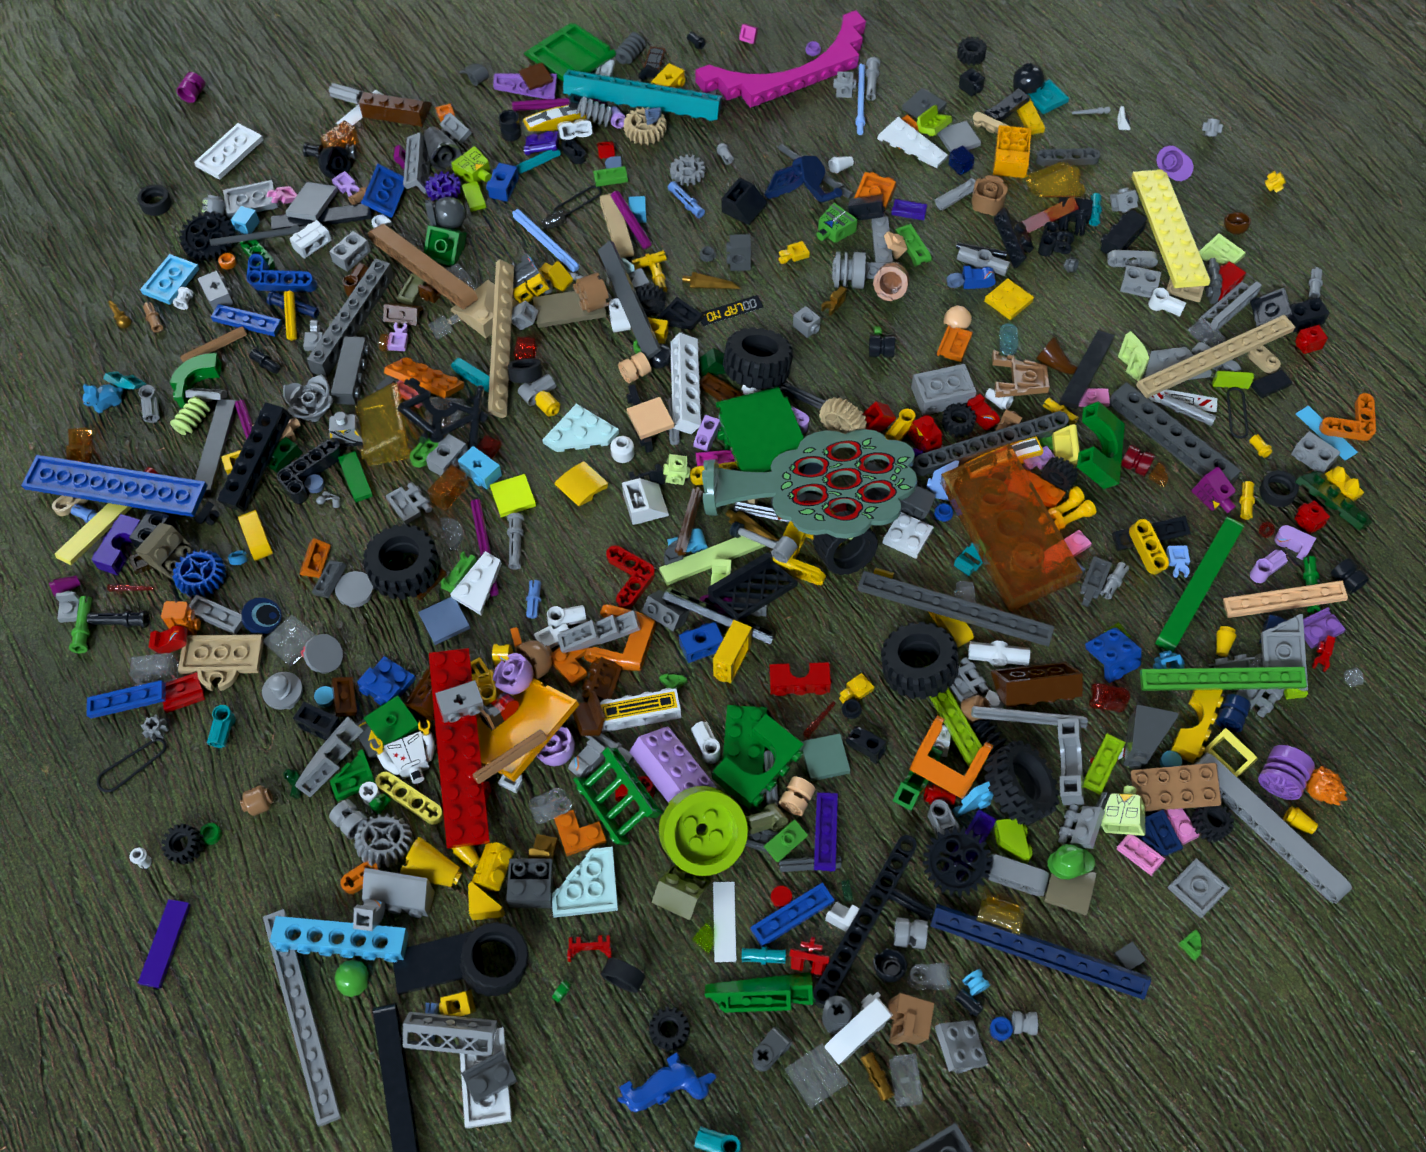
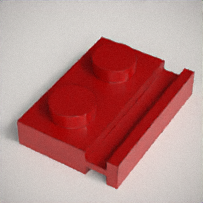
[162,672,206,713]

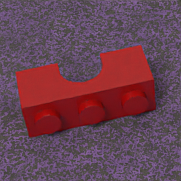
[769,662,831,696]

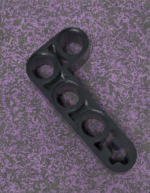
[277,438,344,504]

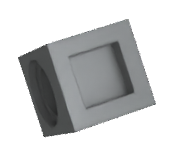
[511,300,539,330]
[793,306,821,338]

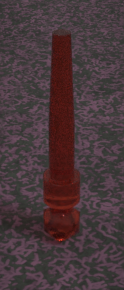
[107,584,154,592]
[803,701,836,738]

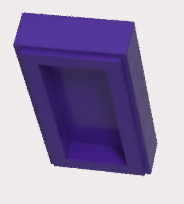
[891,199,927,220]

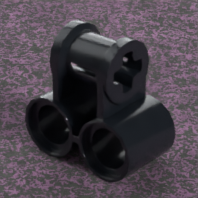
[1038,221,1074,257]

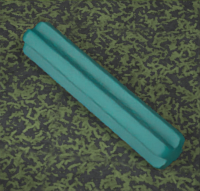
[516,149,560,174]

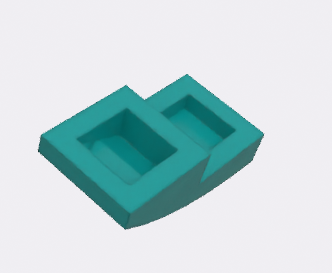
[103,371,147,389]

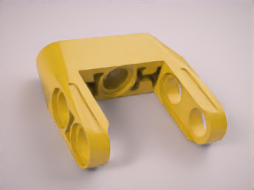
[773,521,842,585]

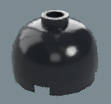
[1013,63,1045,94]
[318,146,351,179]

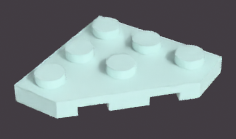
[543,404,619,452]
[552,847,618,918]

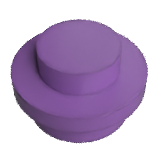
[805,41,821,56]

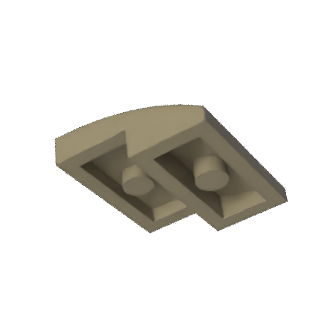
[1044,871,1096,915]

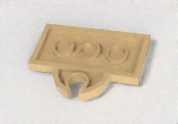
[178,635,264,691]

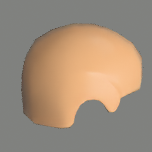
[944,305,972,330]

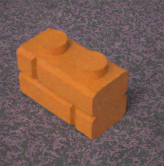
[161,601,201,636]

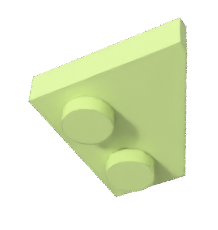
[1199,233,1246,265]

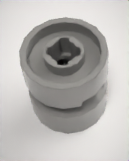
[329,799,369,839]
[894,917,928,950]

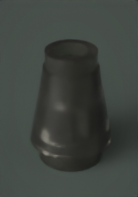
[541,210,567,230]

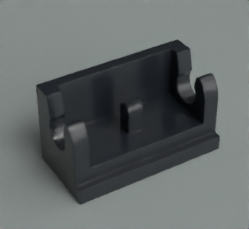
[848,194,885,221]

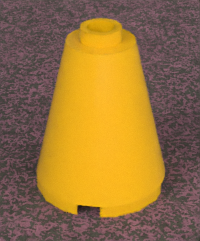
[400,837,462,887]

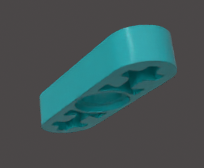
[451,358,490,392]

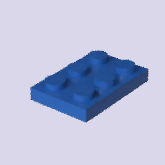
[361,163,404,218]

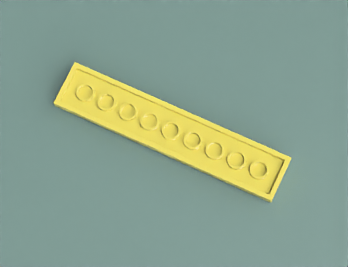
[1132,169,1210,288]

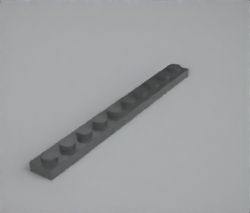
[858,571,1055,647]

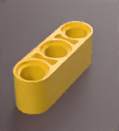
[238,510,273,561]
[1129,519,1169,575]
[928,611,974,648]

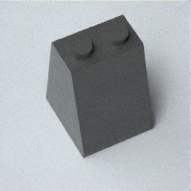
[1123,705,1178,770]

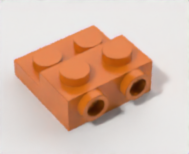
[854,172,896,213]

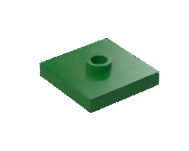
[364,695,418,747]

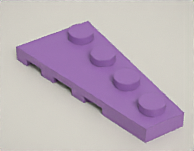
[493,73,557,99]

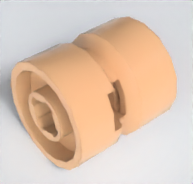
[618,352,651,384]
[779,776,816,816]

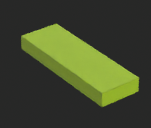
[1084,733,1126,795]

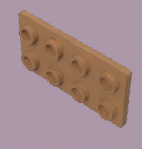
[1131,763,1222,811]

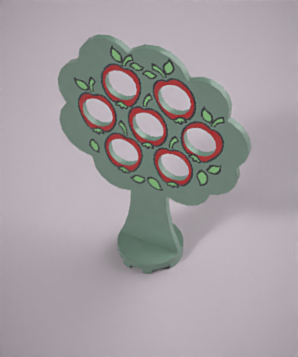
[702,429,917,539]

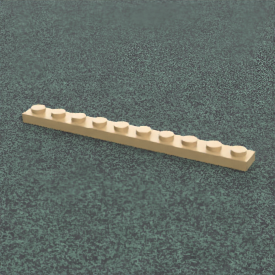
[488,259,514,419]
[1136,315,1295,399]

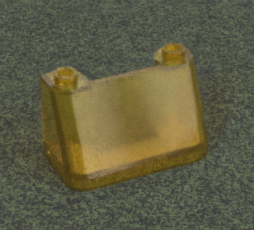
[355,383,411,466]

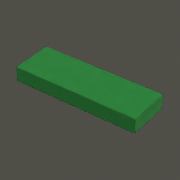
[338,451,373,503]

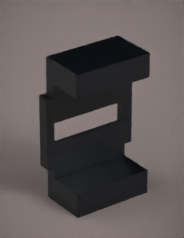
[628,463,665,485]

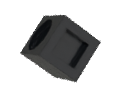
[959,68,985,97]

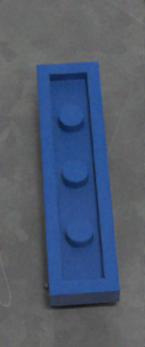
[211,304,283,337]
[86,680,166,718]
[750,882,834,947]

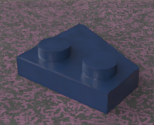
[1135,810,1183,857]

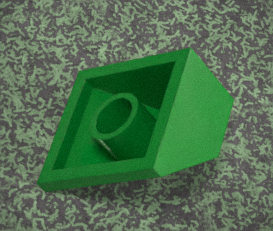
[424,225,467,267]

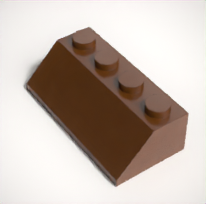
[359,92,432,127]
[991,662,1083,707]

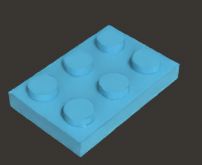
[140,254,199,305]

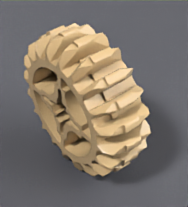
[624,106,667,145]
[819,397,867,434]

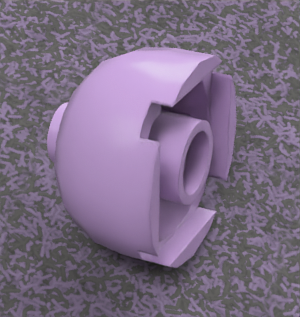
[493,653,534,694]
[537,726,575,767]

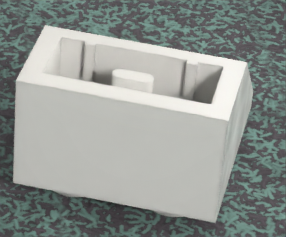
[622,478,669,525]

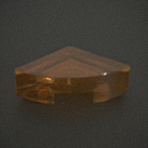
[1148,463,1168,487]

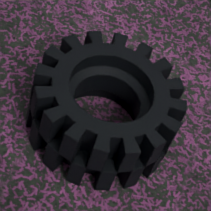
[957,37,987,66]
[636,284,666,315]
[942,403,976,438]
[1041,457,1078,491]
[1191,806,1234,843]
[161,824,204,864]
[649,1007,690,1052]

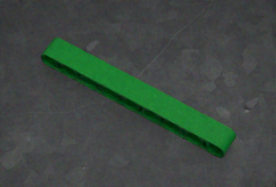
[1155,516,1245,653]

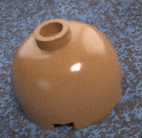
[515,640,553,680]

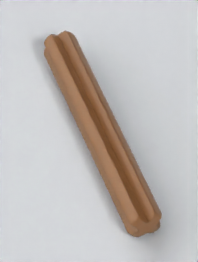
[180,326,247,363]
[473,730,547,784]

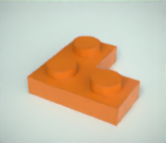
[551,647,591,686]
[553,810,606,857]

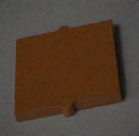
[518,62,553,90]

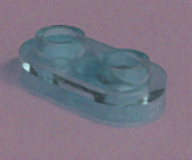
[999,323,1018,355]

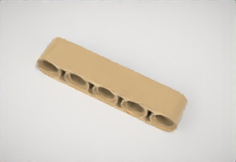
[600,193,634,258]

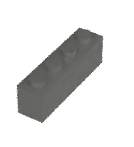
[331,336,370,405]

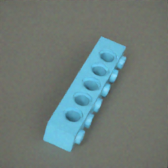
[270,916,409,962]

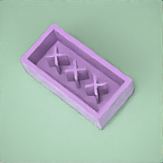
[629,726,716,803]

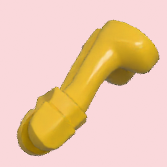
[1038,486,1096,534]

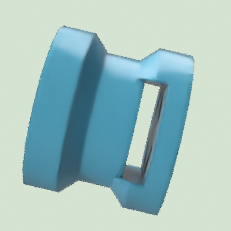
[962,969,990,997]

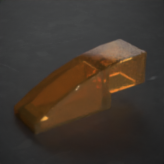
[66,428,92,463]

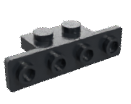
[994,208,1034,268]

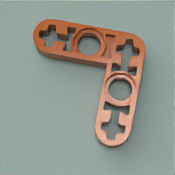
[1319,393,1376,441]

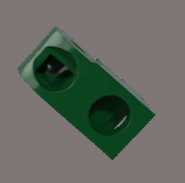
[267,437,303,473]

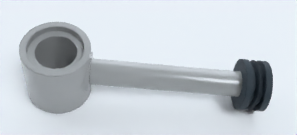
[730,521,798,563]

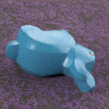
[83,384,123,413]

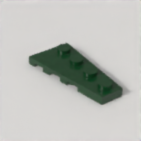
[1295,471,1372,531]

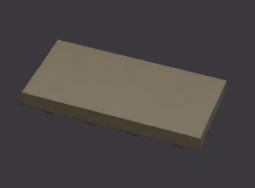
[533,291,606,328]

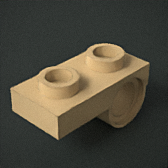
[1166,278,1204,302]

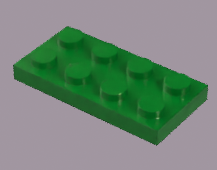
[723,705,767,775]

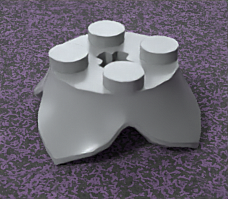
[283,374,333,422]

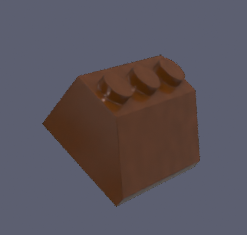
[404,665,435,721]

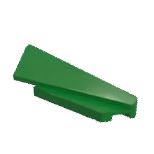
[705,972,813,1013]

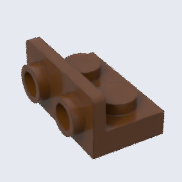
[582,657,622,701]

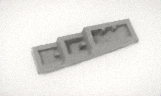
[557,610,641,653]
[295,717,364,797]

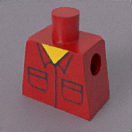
[907,415,942,453]

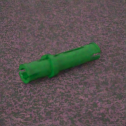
[1303,556,1321,613]

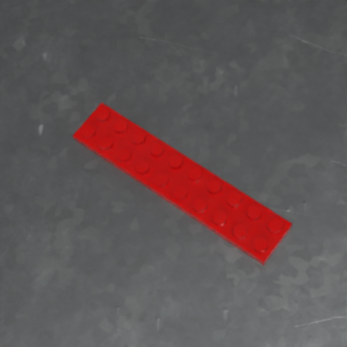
[428,648,490,849]

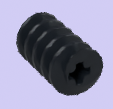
[971,719,1007,757]

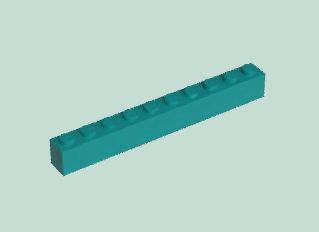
[563,70,722,121]

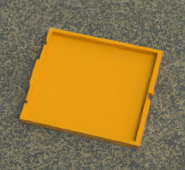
[476,678,579,782]

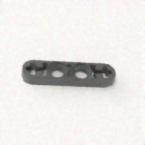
[1036,148,1100,166]

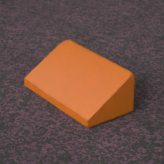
[299,538,331,578]

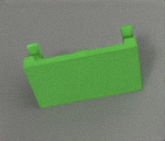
[441,552,477,593]

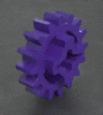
[425,171,462,201]

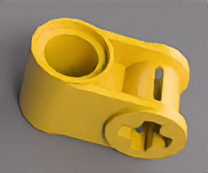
[473,669,498,707]

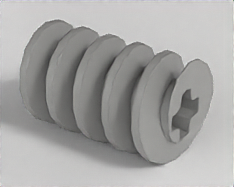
[576,96,612,127]

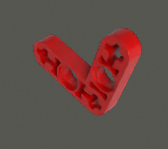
[606,545,655,610]

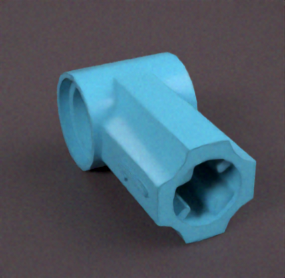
[667,529,707,553]

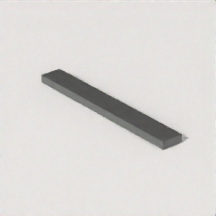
[598,240,661,360]

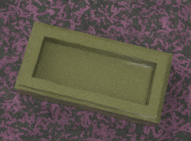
[397,273,426,305]

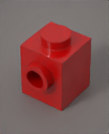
[1295,325,1328,355]

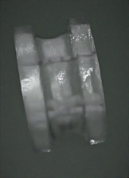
[1344,668,1364,687]

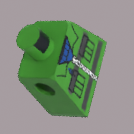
[816,203,858,242]

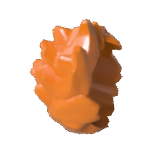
[1305,766,1347,806]

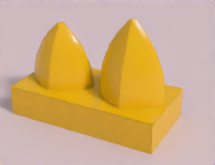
[1324,466,1364,501]

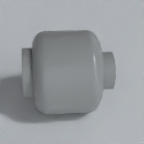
[202,195,225,217]

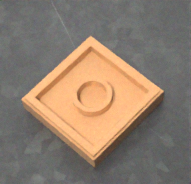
[627,397,674,439]

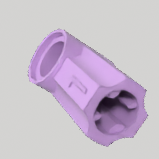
[1250,550,1288,583]

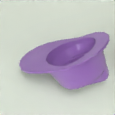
[1156,146,1194,181]

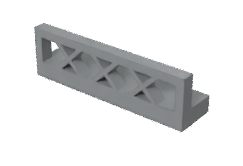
[403,132,430,194]
[1198,281,1262,333]
[403,1012,497,1056]

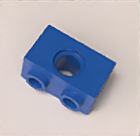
[486,163,519,202]
[679,622,723,663]

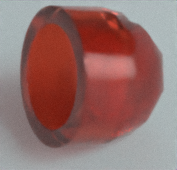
[1259,522,1275,538]

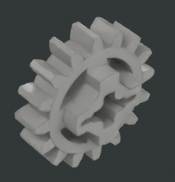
[670,154,705,186]

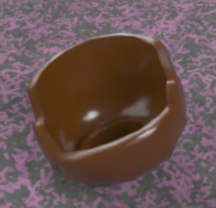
[1224,212,1251,235]

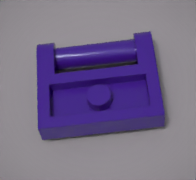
[524,131,559,156]

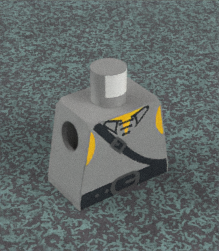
[329,412,366,447]

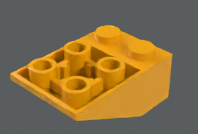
[993,125,1031,178]

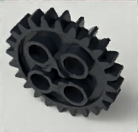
[179,211,236,262]
[922,827,993,898]

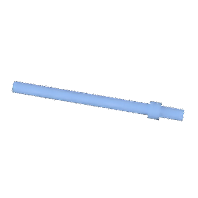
[856,64,865,135]

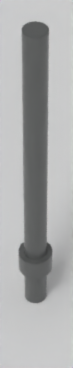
[778,144,853,199]
[210,225,307,246]

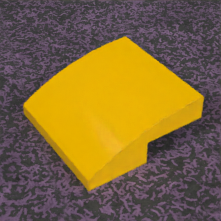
[554,461,608,506]

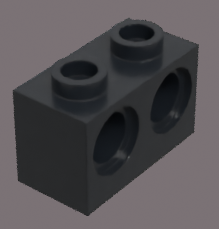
[1289,297,1330,333]
[129,510,175,548]
[293,702,341,741]

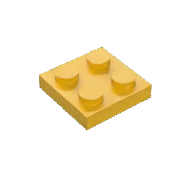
[984,278,1034,320]

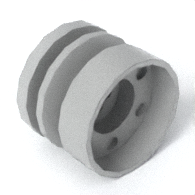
[832,251,866,289]

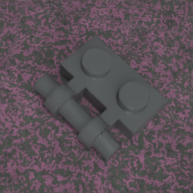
[1205,258,1223,304]

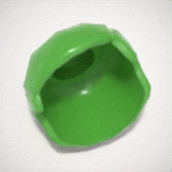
[335,960,369,997]

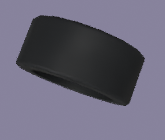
[137,184,172,216]
[508,358,543,383]
[1259,470,1299,507]
[601,958,646,993]

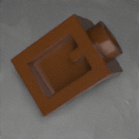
[418,284,442,303]

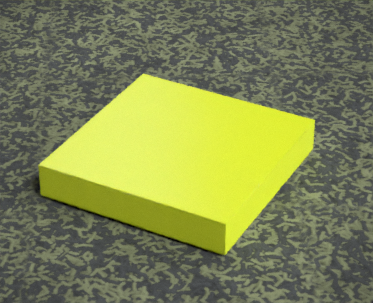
[490,474,536,517]

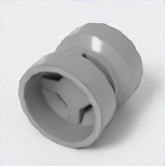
[1012,1011,1038,1035]

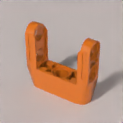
[584,604,656,671]
[909,715,993,799]

